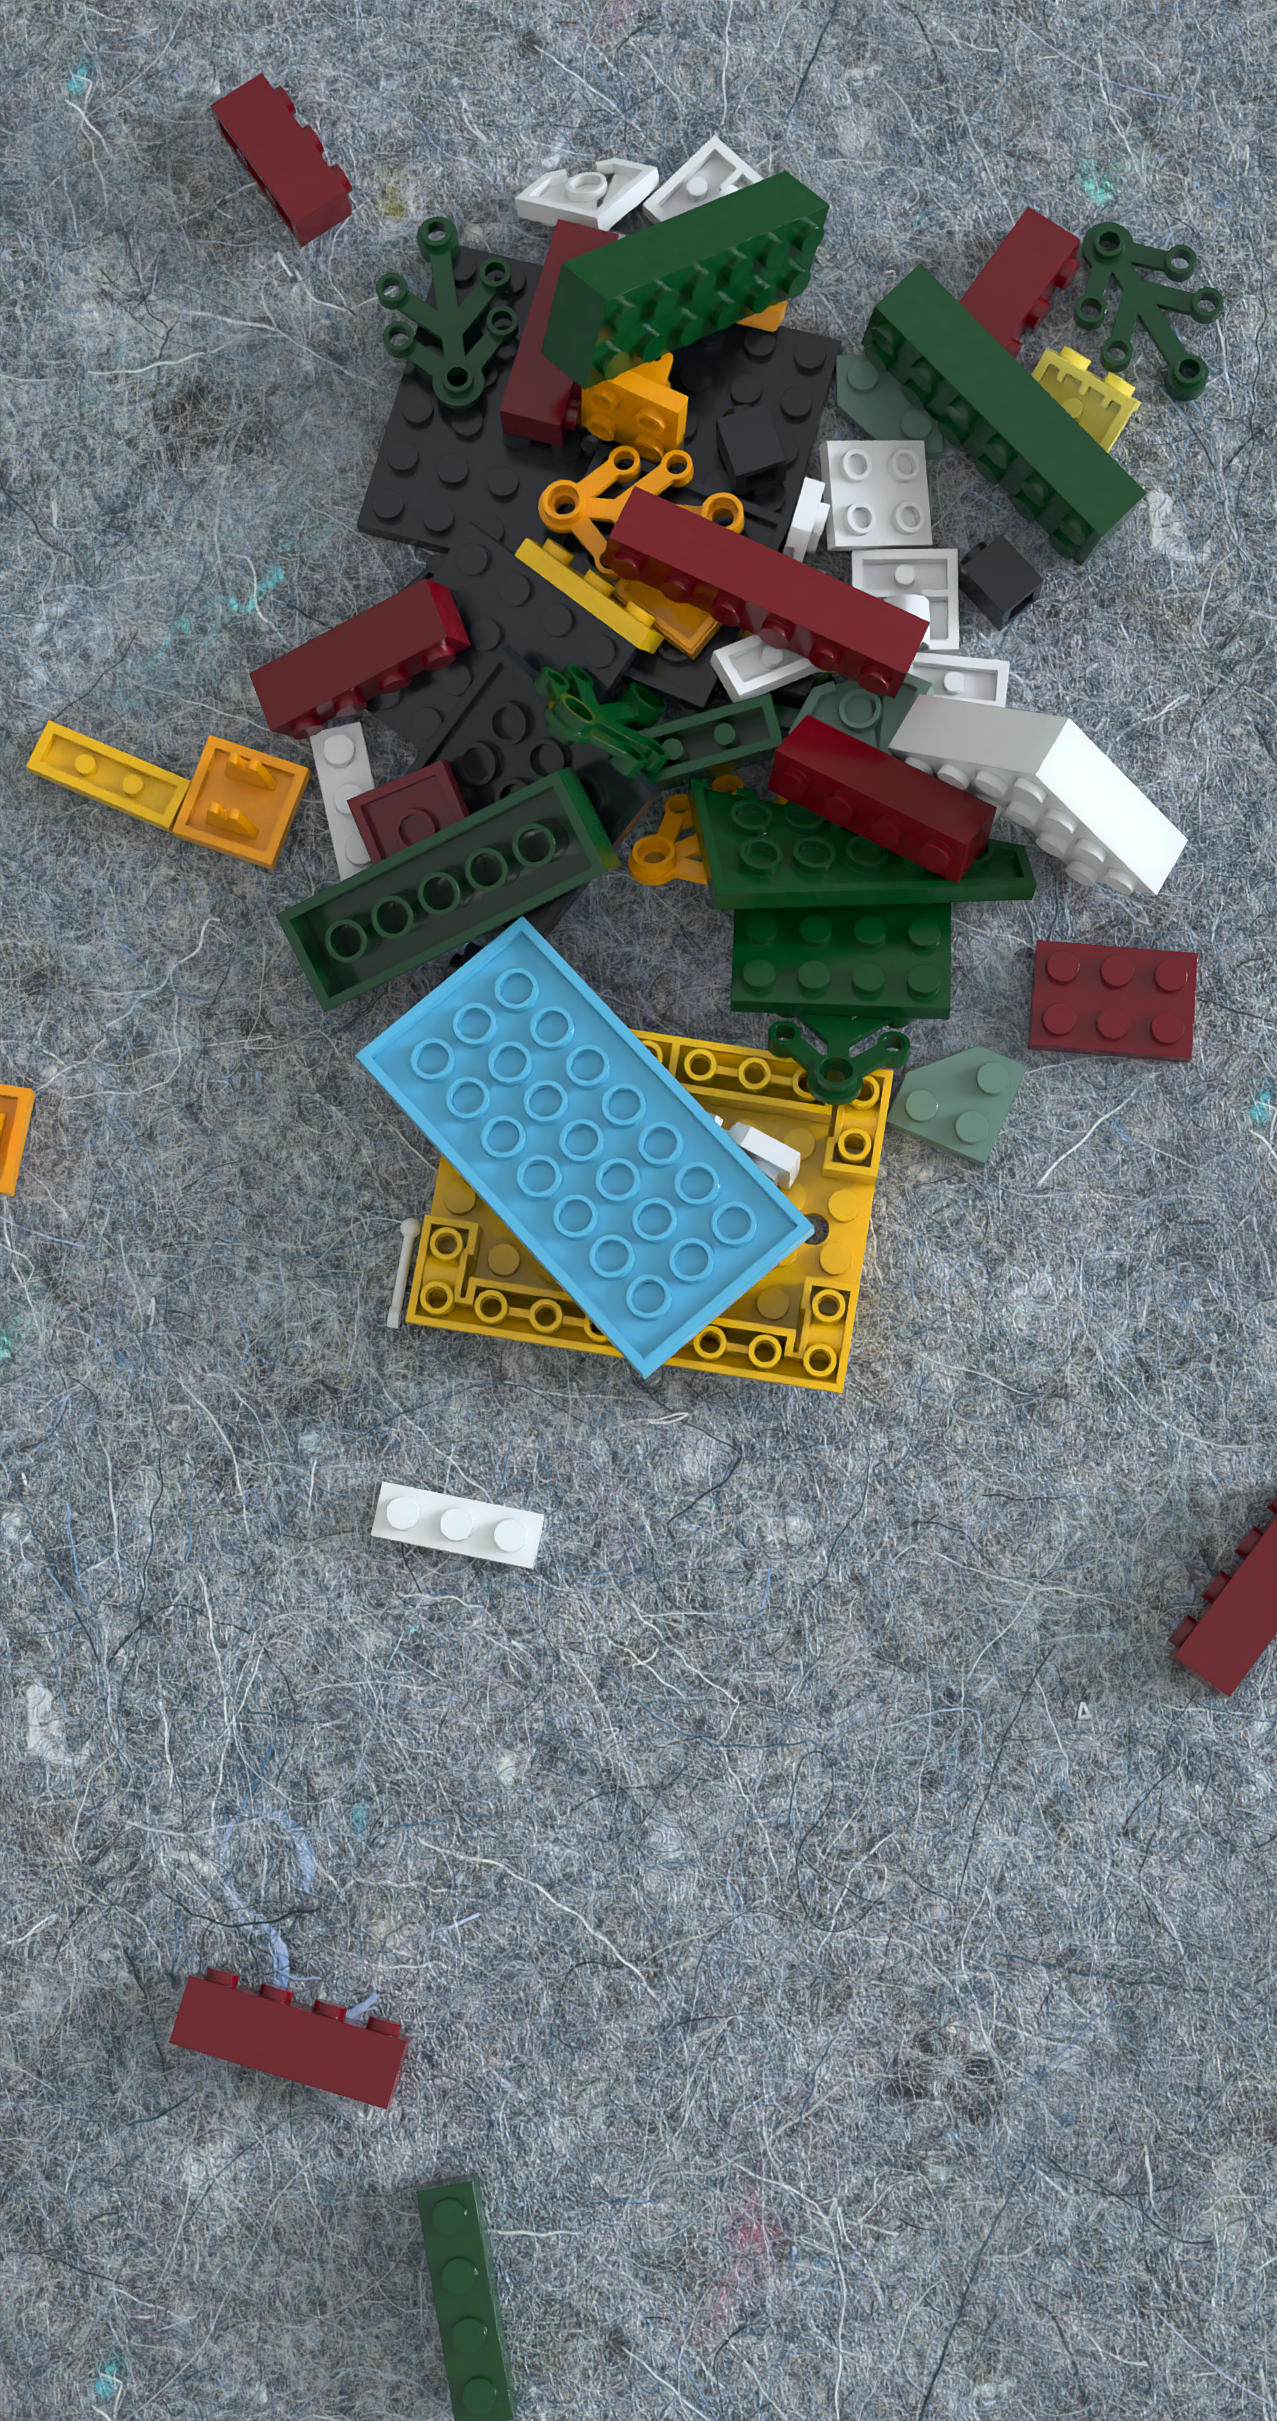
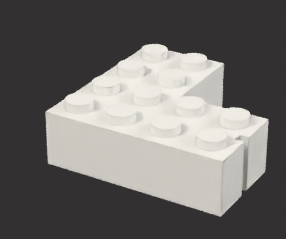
[888,694,1188,895]

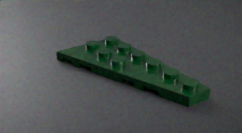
[687,778,1037,910]

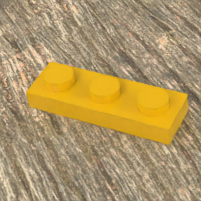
[514,537,665,654]
[26,720,191,834]

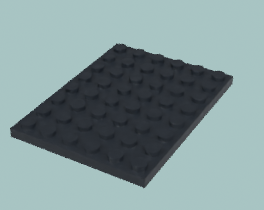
[357,245,842,555]

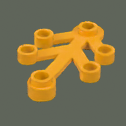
[538,445,745,582]
[628,774,790,886]

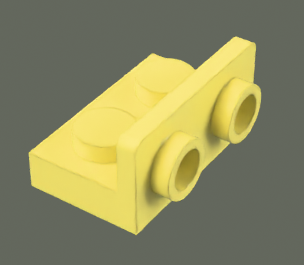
[1031,345,1142,453]

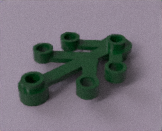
[376,217,519,410]
[1073,222,1223,401]
[532,663,669,778]
[767,1013,912,1105]

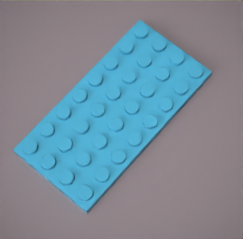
[355,916,815,1380]

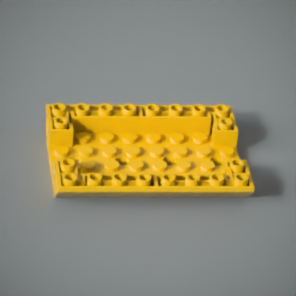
[405,1029,894,1394]

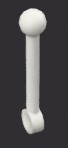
[387,1218,422,1329]

